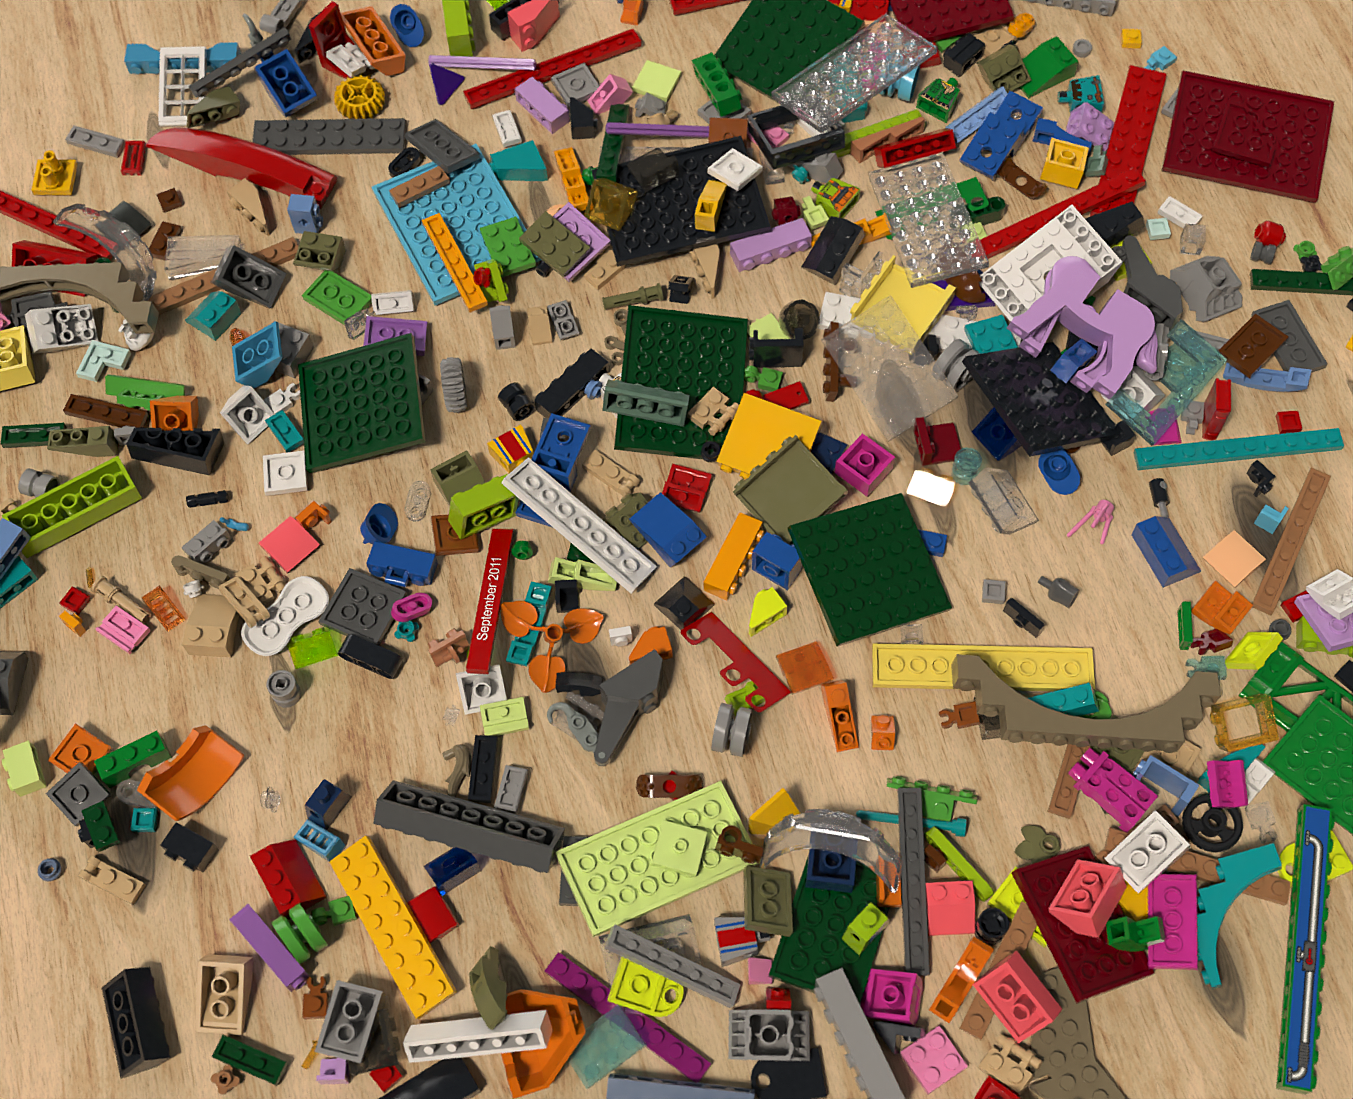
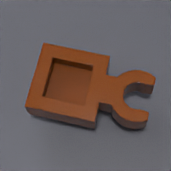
[939,701,980,729]
[302,976,329,1020]

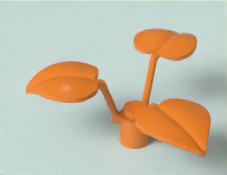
[500,601,604,693]

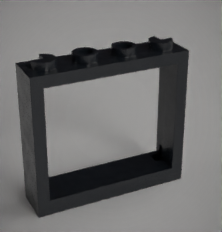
[747,94,845,170]

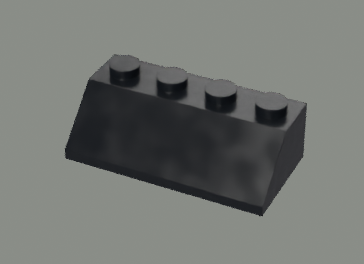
[101,967,170,1078]

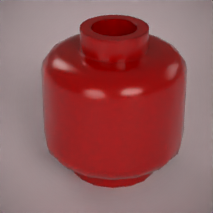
[1254,221,1286,248]

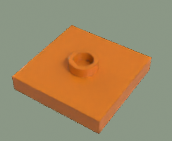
[48,723,113,775]

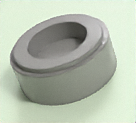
[1072,39,1092,58]

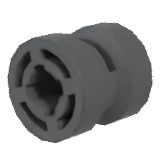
[1250,241,1276,265]

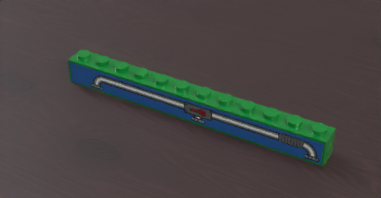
[1276,804,1335,1095]

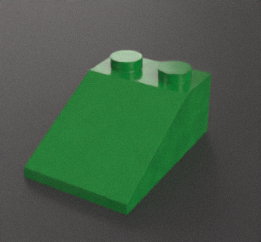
[1019,36,1079,99]

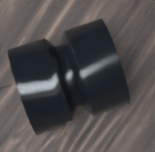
[498,382,536,421]
[975,908,1009,946]

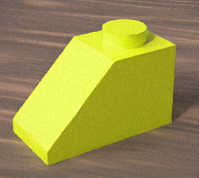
[749,587,787,637]

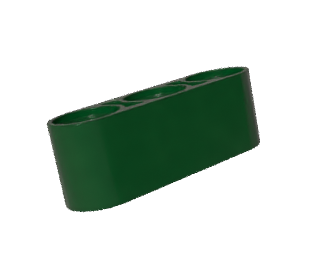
[949,196,1006,232]

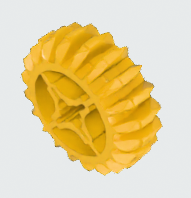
[334,74,385,119]

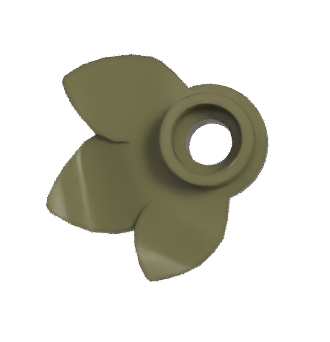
[1015,825,1060,864]

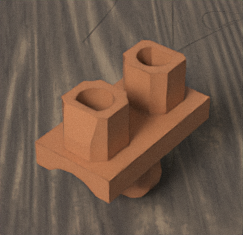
[428,628,470,667]

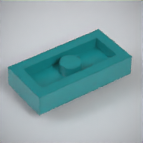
[265,410,304,453]

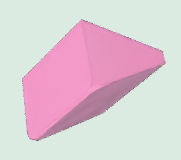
[748,957,772,984]

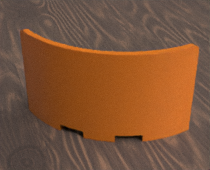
[137,725,244,821]

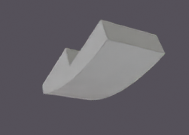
[547,300,579,340]

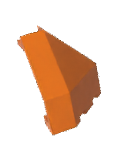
[501,989,586,1099]

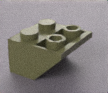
[977,44,1031,94]
[293,231,346,271]
[430,450,485,507]

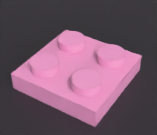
[899,1026,968,1095]

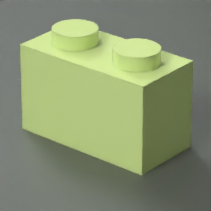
[2,740,47,797]

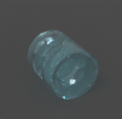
[951,448,982,485]

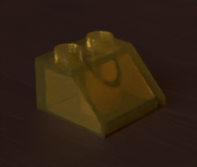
[584,178,638,231]

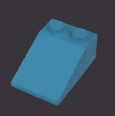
[232,321,282,389]

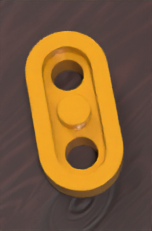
[1007,13,1035,37]

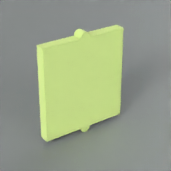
[747,313,791,339]

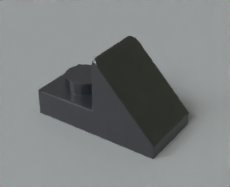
[668,275,693,304]
[873,1021,926,1054]

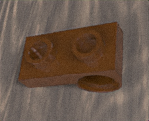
[715,825,764,864]

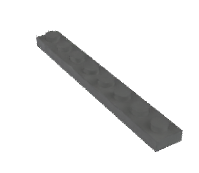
[897,788,929,976]

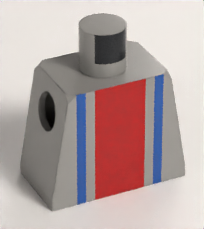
[714,917,770,967]

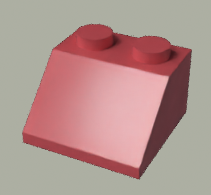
[925,881,975,936]

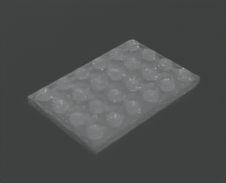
[821,295,958,442]

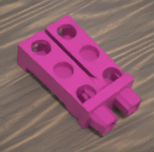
[1068,748,1158,833]

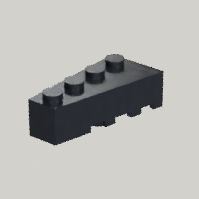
[1085,202,1145,248]
[126,428,224,476]

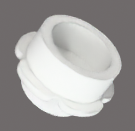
[183,580,204,598]

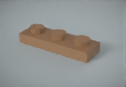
[389,166,450,208]

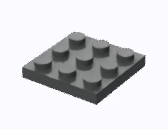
[318,568,407,646]

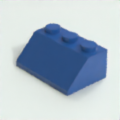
[1131,516,1201,588]

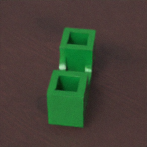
[94,730,172,788]

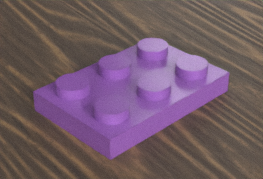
[363,316,427,356]

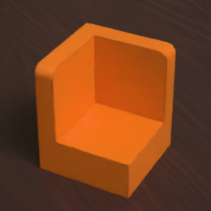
[620,0,643,25]

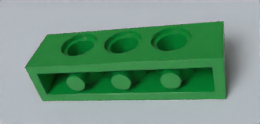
[691,52,742,117]

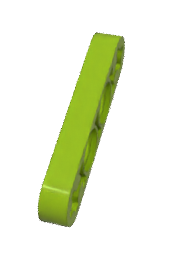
[924,827,994,902]

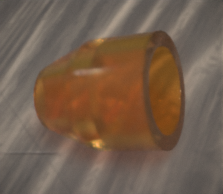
[229,328,246,346]

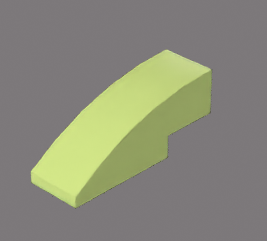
[548,557,617,591]

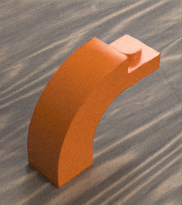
[929,936,994,1023]

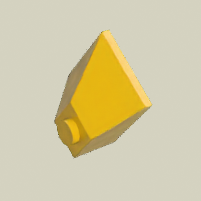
[748,788,801,836]

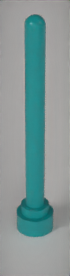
[856,810,966,837]

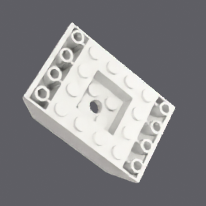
[979,205,1123,322]

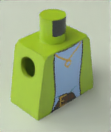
[842,903,889,955]

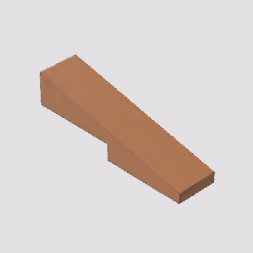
[850,117,925,163]

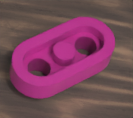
[391,593,432,622]

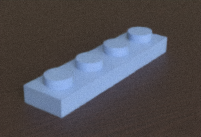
[945,86,1007,143]

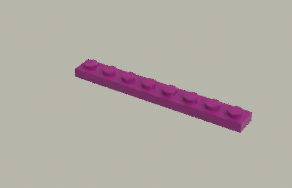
[544,952,711,1083]

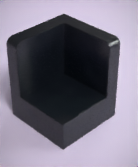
[1101,420,1136,456]
[555,579,578,613]

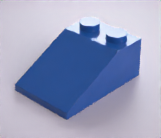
[629,492,707,567]

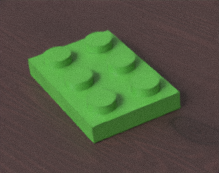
[479,216,536,277]
[302,270,372,328]

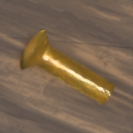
[301,1040,318,1070]

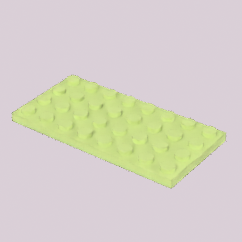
[555,781,761,938]

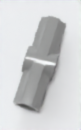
[1145,323,1169,381]

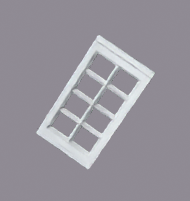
[158,46,207,127]

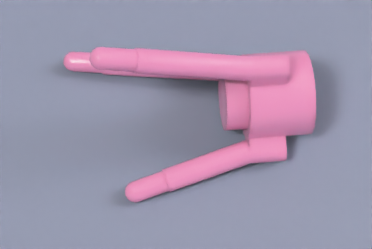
[1067,500,1114,544]

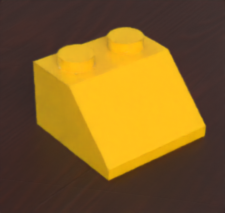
[1040,138,1089,189]

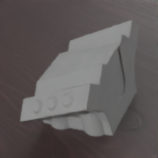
[1170,256,1242,322]
[728,1009,810,1061]

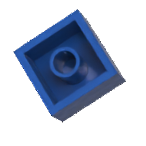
[752,532,802,591]

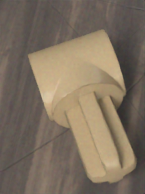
[646,109,678,137]

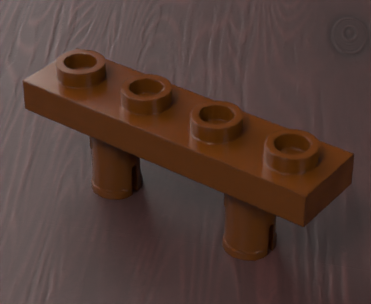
[823,321,858,402]

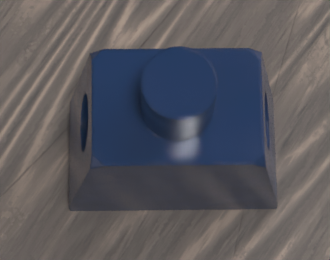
[305,779,352,830]

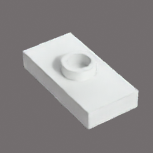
[492,110,522,147]

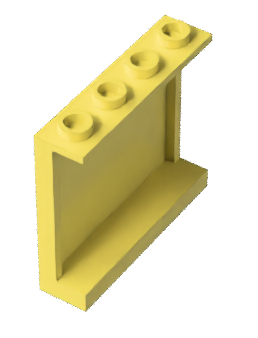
[850,255,956,356]

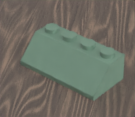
[602,379,690,427]

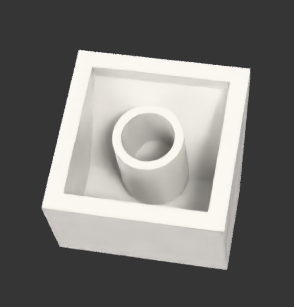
[1101,366,1165,424]

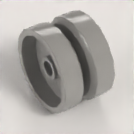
[932,339,980,392]
[711,703,752,757]

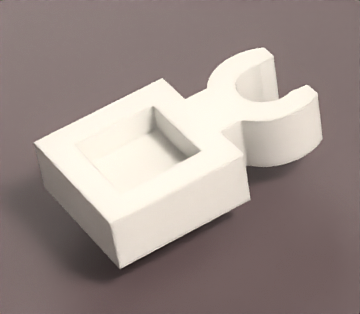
[263,383,301,414]

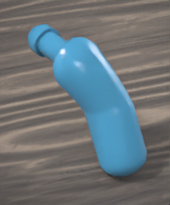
[220,517,249,531]

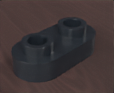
[388,147,421,178]

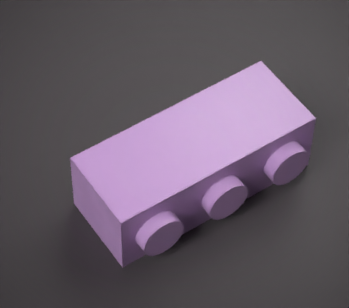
[515,77,569,134]

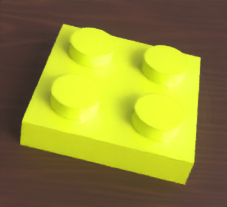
[1223,632,1283,670]

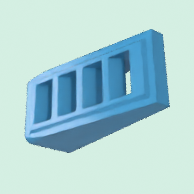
[293,819,345,861]

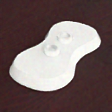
[241,576,329,656]

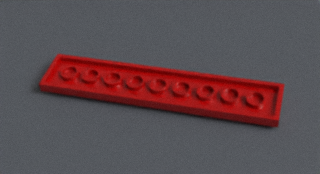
[1090,65,1167,216]

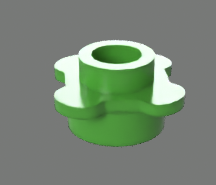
[1293,241,1317,260]

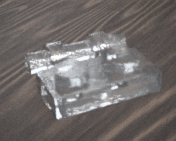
[549,692,604,740]

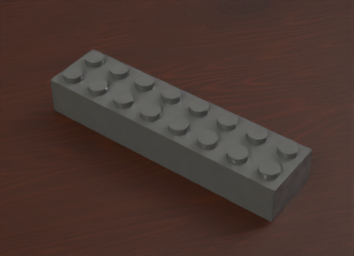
[373,780,565,873]

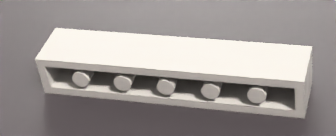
[403,1010,553,1063]

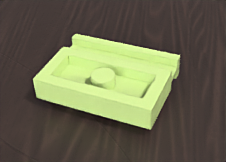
[480,697,529,736]

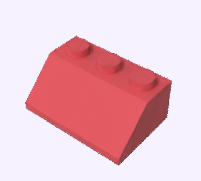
[1048,859,1127,938]
[973,950,1062,1043]

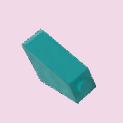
[489,140,548,181]

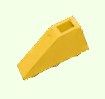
[694,180,727,232]

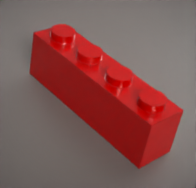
[874,128,956,168]

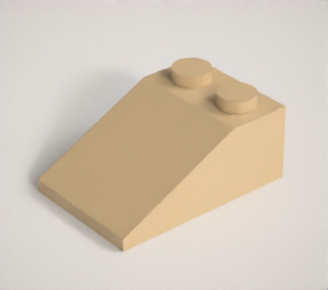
[182,594,240,658]
[195,954,253,1035]

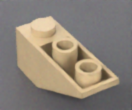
[227,178,270,236]
[689,244,720,299]

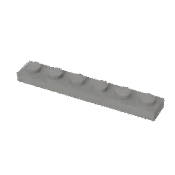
[604,924,740,1008]

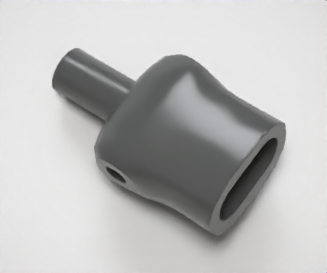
[1038,576,1079,608]

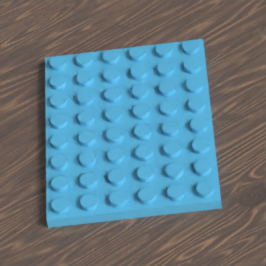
[372,144,541,306]

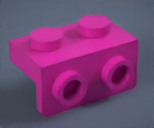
[1207,760,1248,809]

